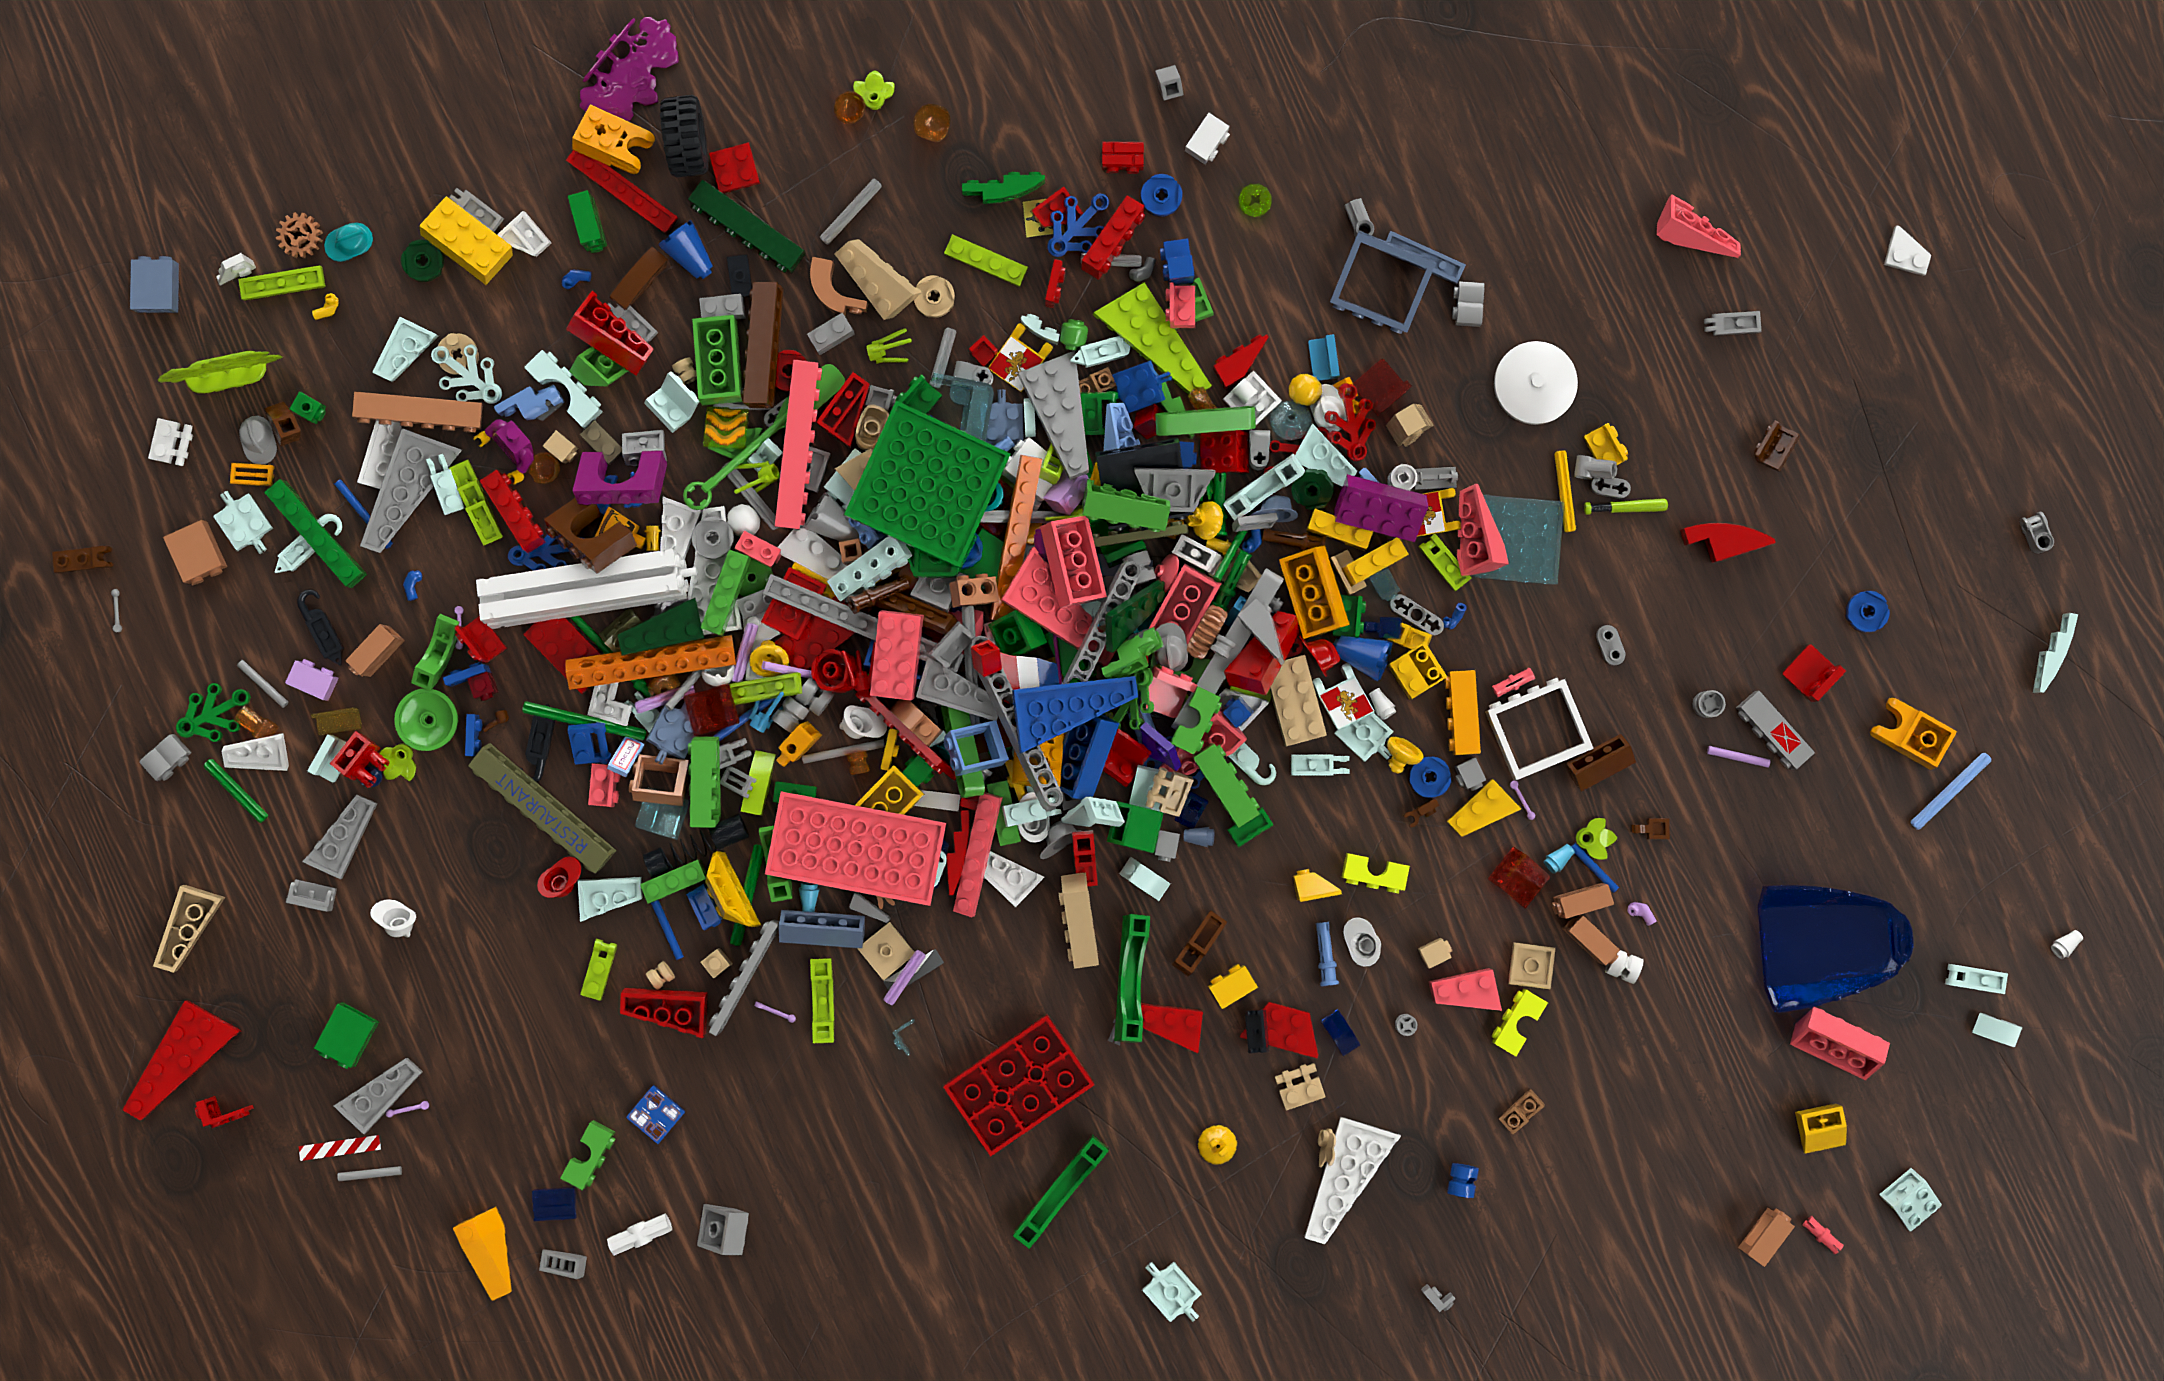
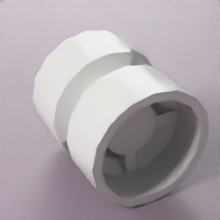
[1388,464,1417,491]
[1605,950,1643,984]

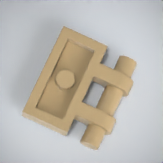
[1145,767,1194,817]
[1275,1064,1325,1111]

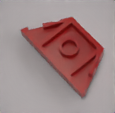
[1240,1002,1318,1058]

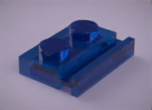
[532,1187,577,1221]

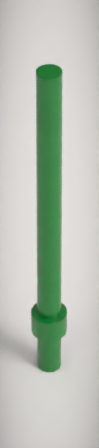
[569,616,655,698]

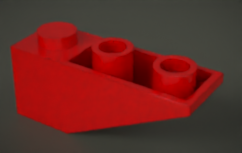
[1213,334,1269,390]

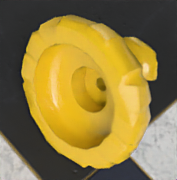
[1185,501,1223,540]
[749,640,789,677]
[1387,737,1423,774]
[1198,1125,1237,1165]

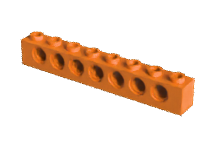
[566,635,736,690]

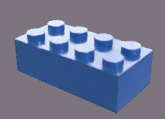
[1059,714,1119,800]

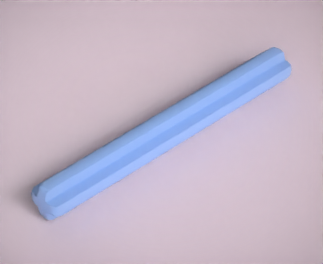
[1910,753,1992,830]

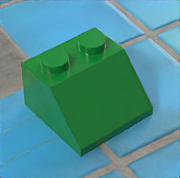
[988,610,1048,656]

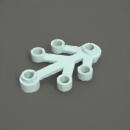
[431,344,502,404]

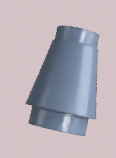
[1184,827,1214,847]

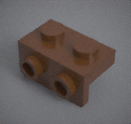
[1754,420,1800,472]

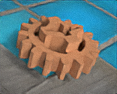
[276,212,323,258]

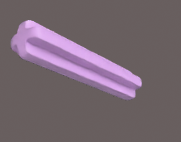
[732,623,758,682]
[634,685,695,713]
[884,950,926,1005]

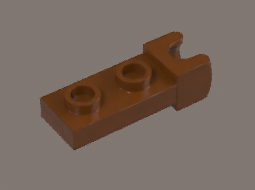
[52,546,114,573]

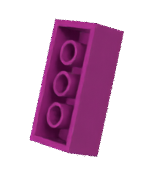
[1334,474,1428,542]

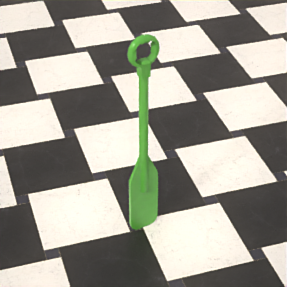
[683,364,845,510]

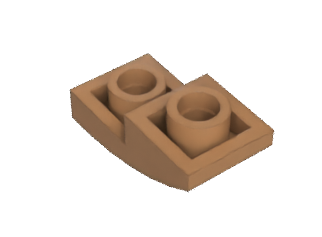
[1079,367,1116,397]
[1499,1089,1545,1134]

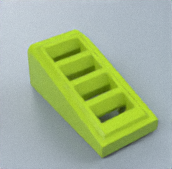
[1039,444,1064,485]

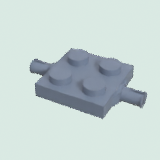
[981,389,1023,446]
[646,699,702,765]

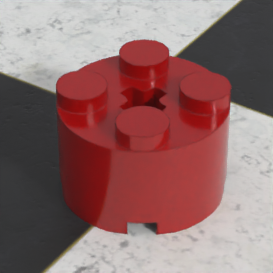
[811,649,858,693]

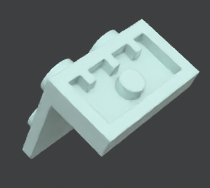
[644,372,699,433]
[1061,797,1125,827]
[1879,1168,1942,1231]

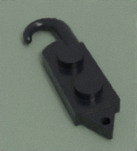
[297,589,344,666]
[520,704,556,782]

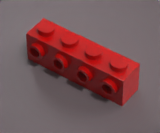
[1082,195,1145,280]
[480,470,546,553]

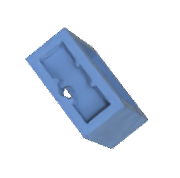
[944,720,1009,776]

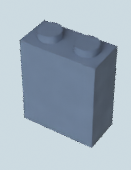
[130,256,179,313]

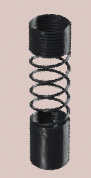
[643,814,749,878]

